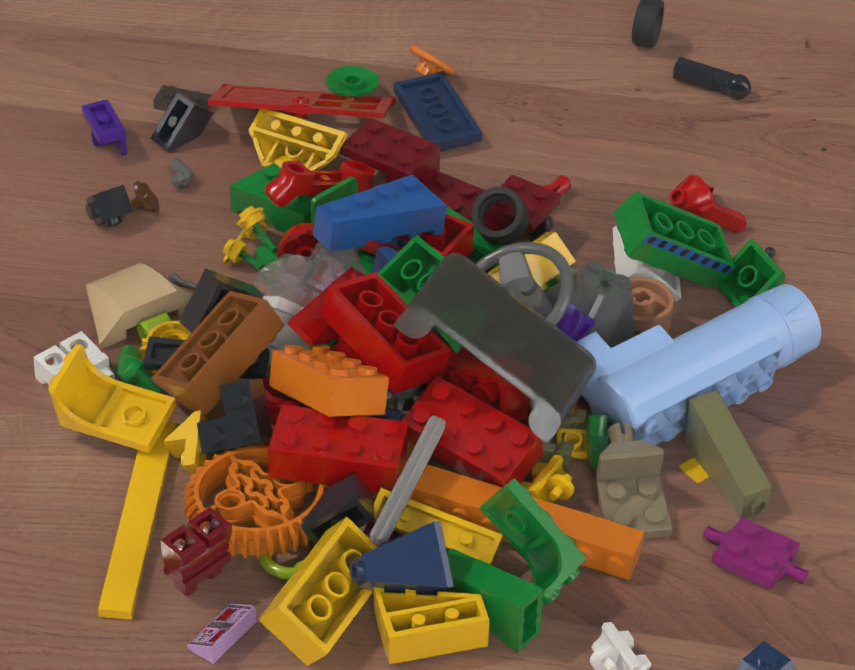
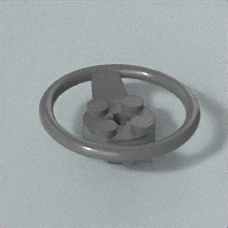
[464,242,573,357]

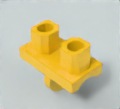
[521,455,574,503]

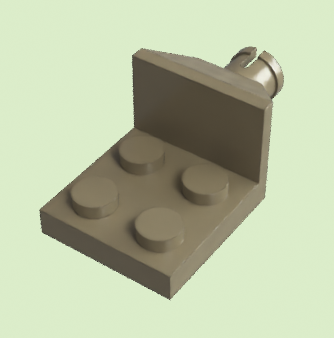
[595,422,673,539]

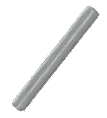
[369,416,446,546]

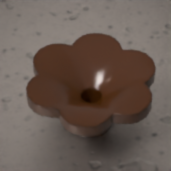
[131,181,159,212]

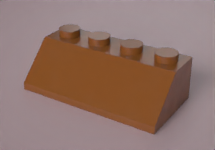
[151,291,285,415]

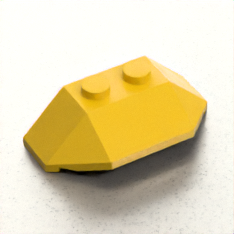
[249,109,347,171]

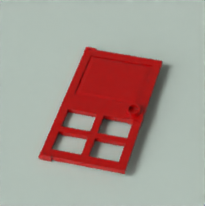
[208,83,396,118]

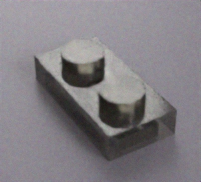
[153,85,212,111]

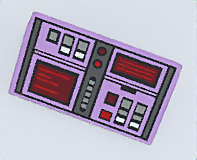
[187,603,256,664]

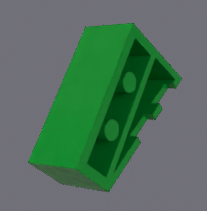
[229,163,314,233]

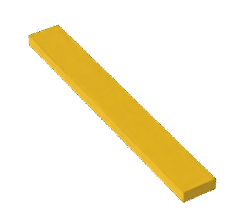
[98,422,177,620]

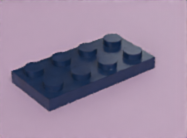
[393,72,482,151]

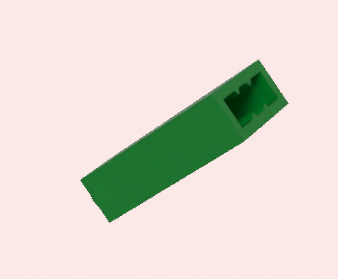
[445,548,543,653]

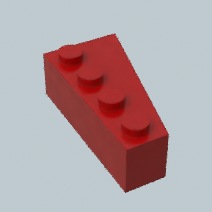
[424,346,531,422]

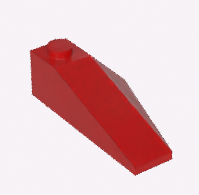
[286,267,364,345]

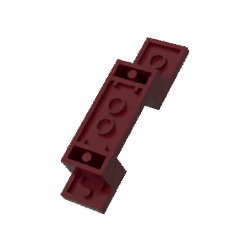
[340,118,561,245]

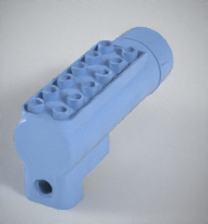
[564,284,821,445]

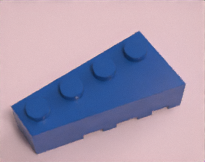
[313,175,447,251]

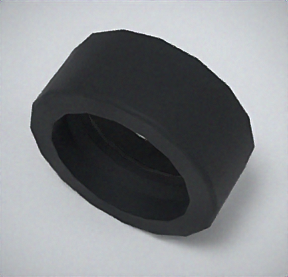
[632,0,664,48]
[471,187,529,245]

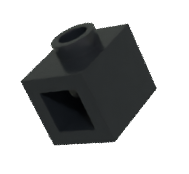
[85,185,133,228]

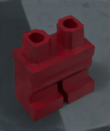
[160,507,232,596]

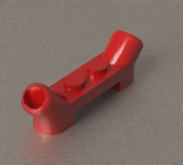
[265,161,375,208]

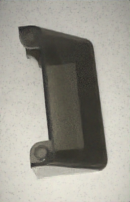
[393,253,597,444]

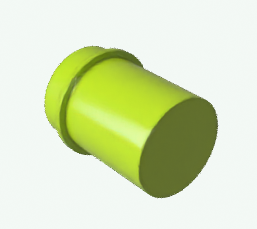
[136,312,171,339]

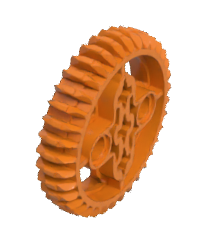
[183,443,330,559]

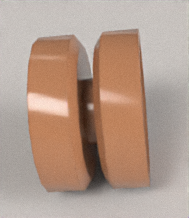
[629,277,674,337]

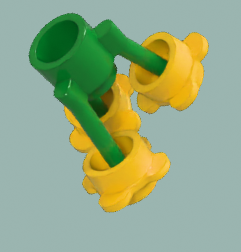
[223,206,280,272]

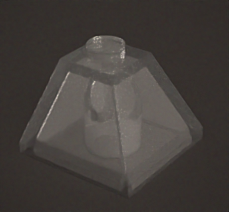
[299,242,365,297]

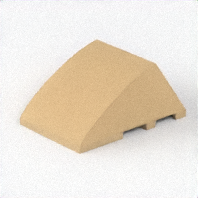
[86,263,192,349]

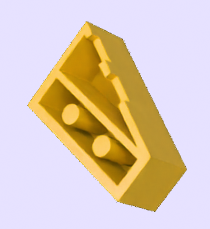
[373,587,489,665]

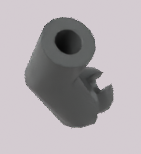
[169,158,194,189]

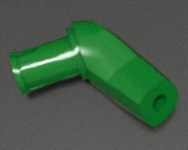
[115,345,164,394]
[586,413,610,471]

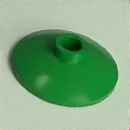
[326,66,379,97]

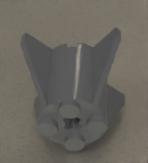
[544,261,634,348]

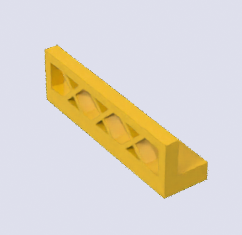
[372,488,503,565]

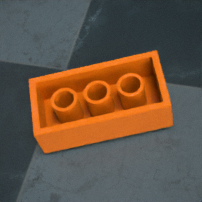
[269,344,389,417]

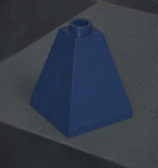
[350,521,454,596]

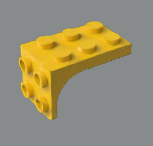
[48,344,177,453]

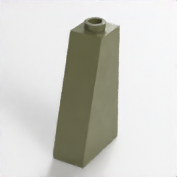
[684,391,772,518]

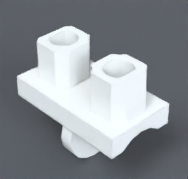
[590,622,651,670]

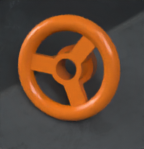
[409,45,455,76]

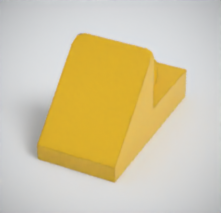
[164,410,210,475]

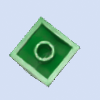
[717,238,786,307]

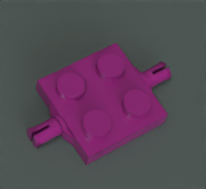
[703,517,809,589]

